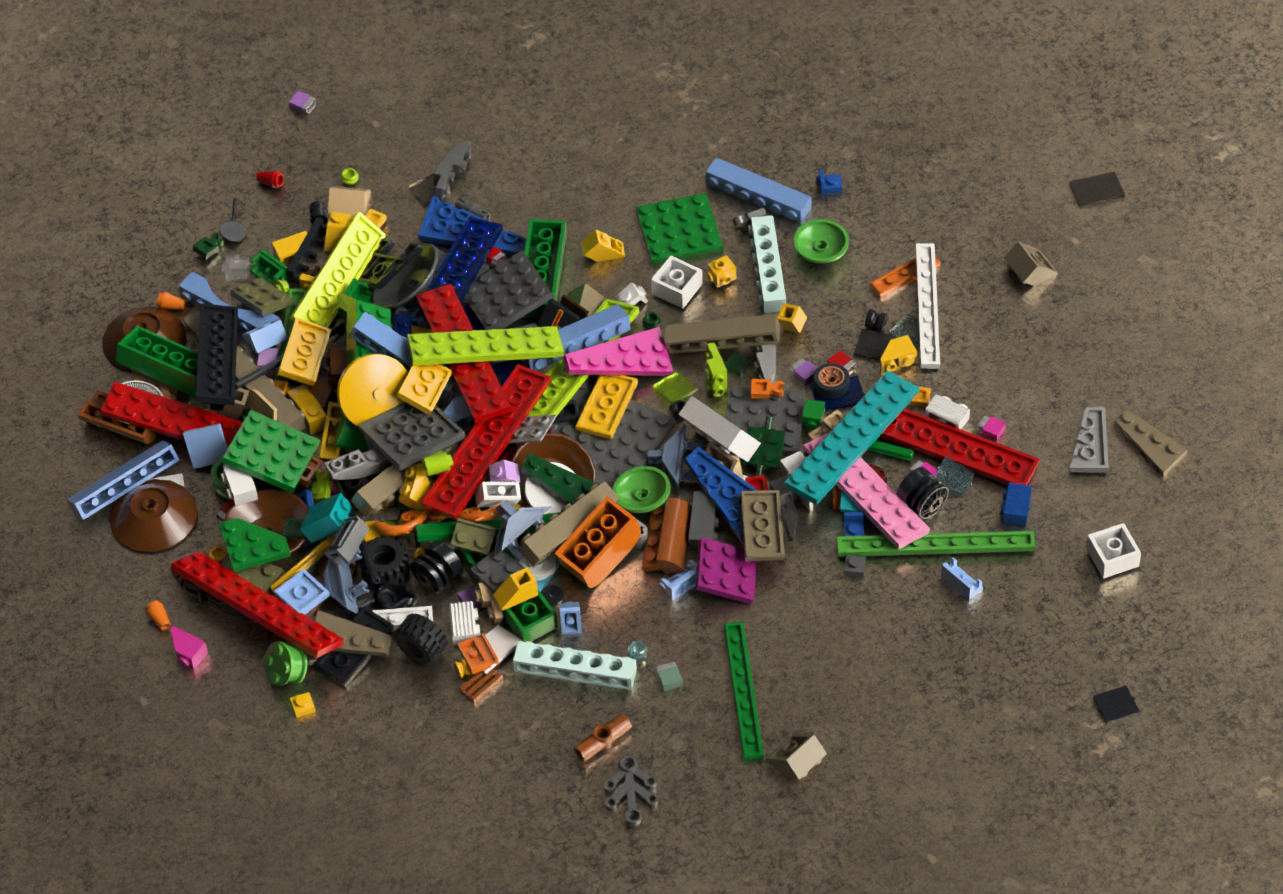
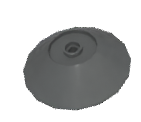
[372,243,438,309]

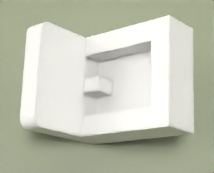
[615,282,648,305]

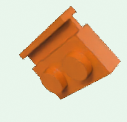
[457,633,499,675]

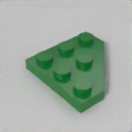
[219,518,291,573]

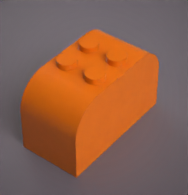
[554,496,641,588]

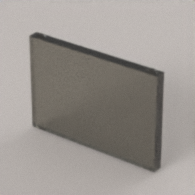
[1070,171,1125,207]

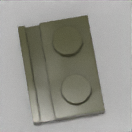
[450,518,496,556]

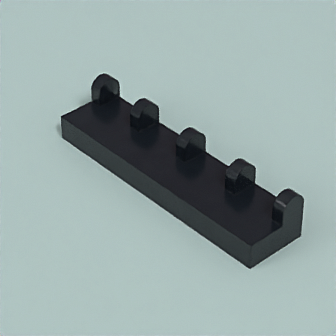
[287,218,327,285]

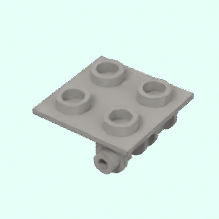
[509,415,557,448]

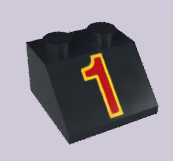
[538,299,580,329]

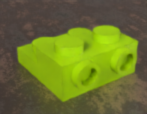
[704,342,727,397]

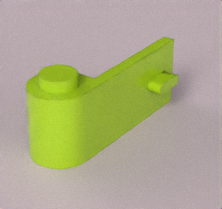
[421,450,453,476]

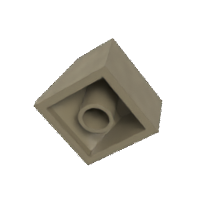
[1004,242,1058,286]
[765,734,827,780]

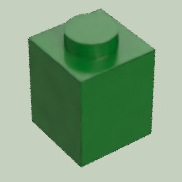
[802,399,825,431]

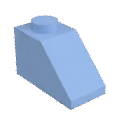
[559,602,582,634]

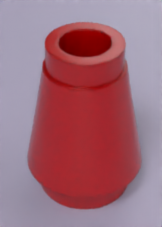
[256,171,284,189]

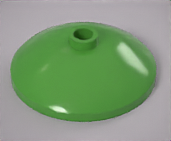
[794,219,849,263]
[613,466,671,513]

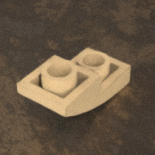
[475,582,504,624]

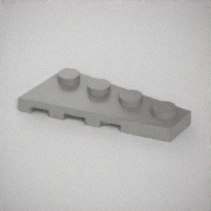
[1069,407,1109,473]

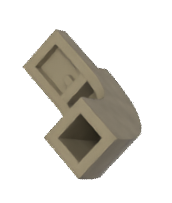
[188,388,249,420]

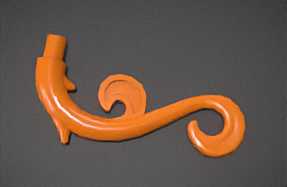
[427,503,501,522]
[373,509,430,536]

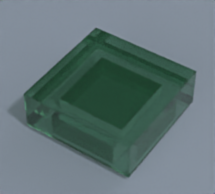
[725,352,750,376]
[282,518,304,539]

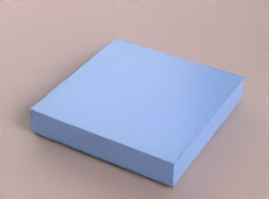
[183,423,228,469]
[273,569,330,614]

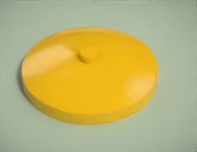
[337,353,408,426]

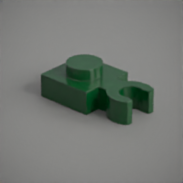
[193,232,225,259]

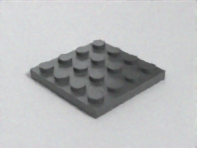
[460,250,554,330]
[726,386,805,456]
[358,402,465,471]

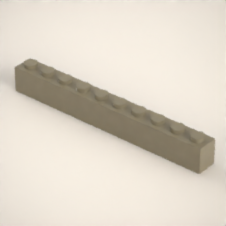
[183,310,306,431]

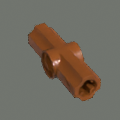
[573,713,632,762]

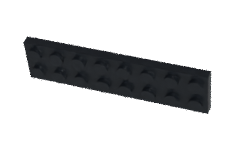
[195,303,238,406]

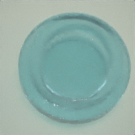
[628,641,648,660]

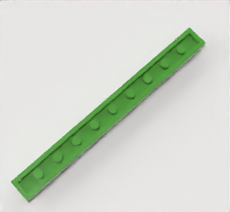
[837,531,1035,557]

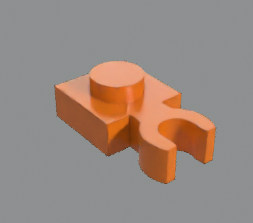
[751,379,784,399]

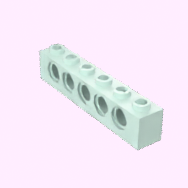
[748,215,786,313]
[513,641,637,690]

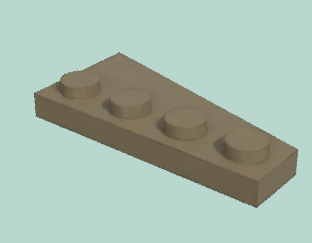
[1114,409,1188,476]
[315,610,392,657]

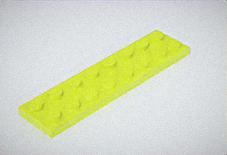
[290,212,386,328]

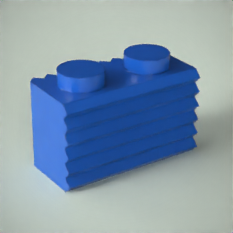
[1000,482,1032,527]

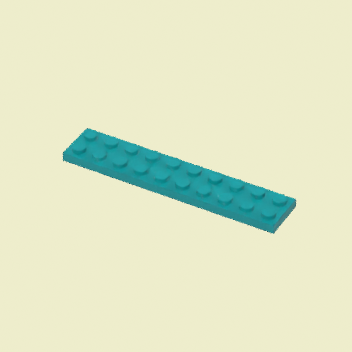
[784,371,920,505]

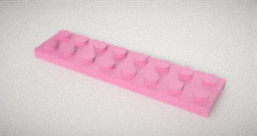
[803,431,930,549]

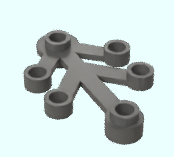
[603,756,659,827]

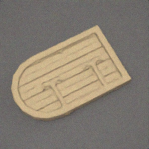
[247,389,277,421]

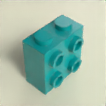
[300,493,352,543]

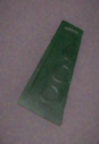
[520,453,599,505]

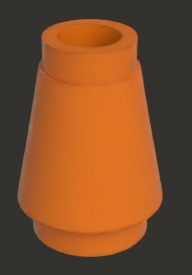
[157,292,185,311]
[145,600,171,631]

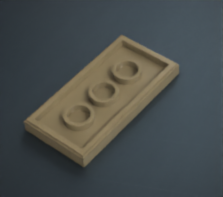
[740,490,785,561]

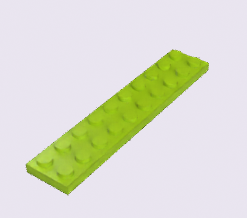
[528,299,639,416]

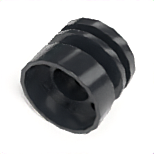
[897,467,949,519]
[410,541,463,593]

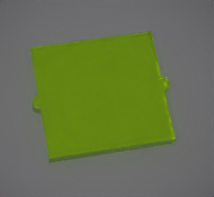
[653,371,698,404]

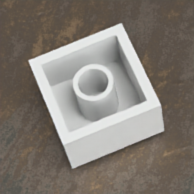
[651,256,703,309]
[1086,523,1141,579]

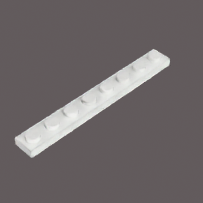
[915,243,940,369]

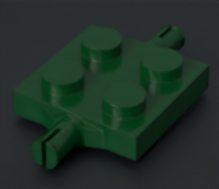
[741,416,786,476]

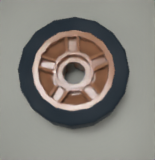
[814,363,849,399]

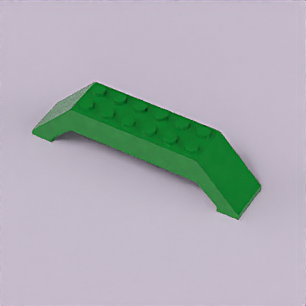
[335,293,391,453]

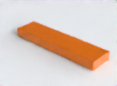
[869,257,940,298]

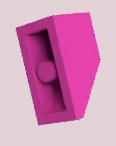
[171,626,208,670]

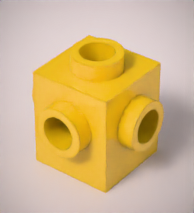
[706,255,736,288]

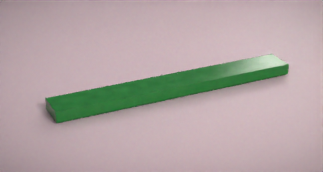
[416,512,562,542]
[724,622,764,762]

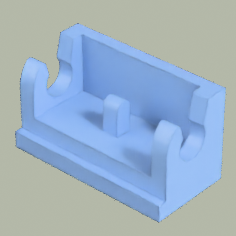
[242,320,288,353]
[941,558,983,601]
[659,559,697,601]

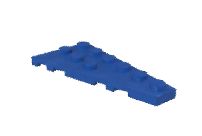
[418,195,526,256]
[685,447,787,545]

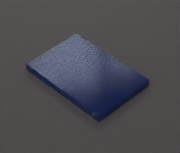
[810,375,864,411]

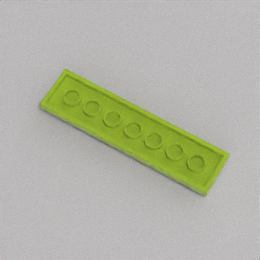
[407,326,564,365]

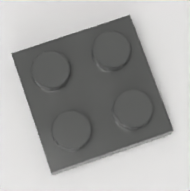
[470,550,525,593]

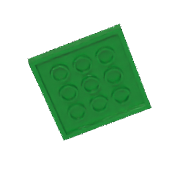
[635,193,723,265]
[221,410,321,493]

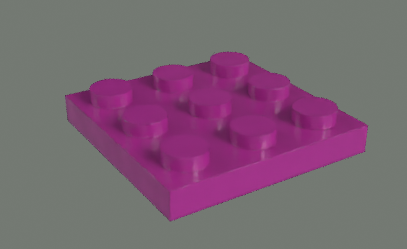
[696,537,756,604]

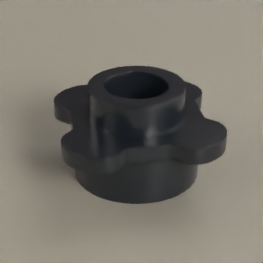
[669,400,686,420]

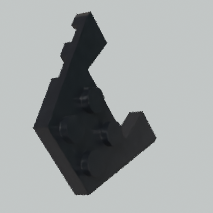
[358,238,423,289]

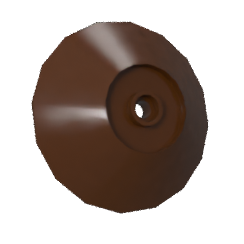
[102,306,187,372]
[511,433,596,508]
[109,479,198,553]
[224,489,309,553]

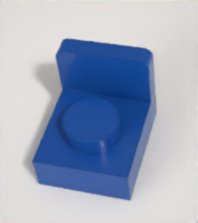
[816,169,842,194]
[844,512,864,536]

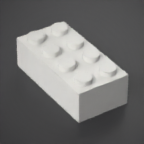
[679,395,761,462]

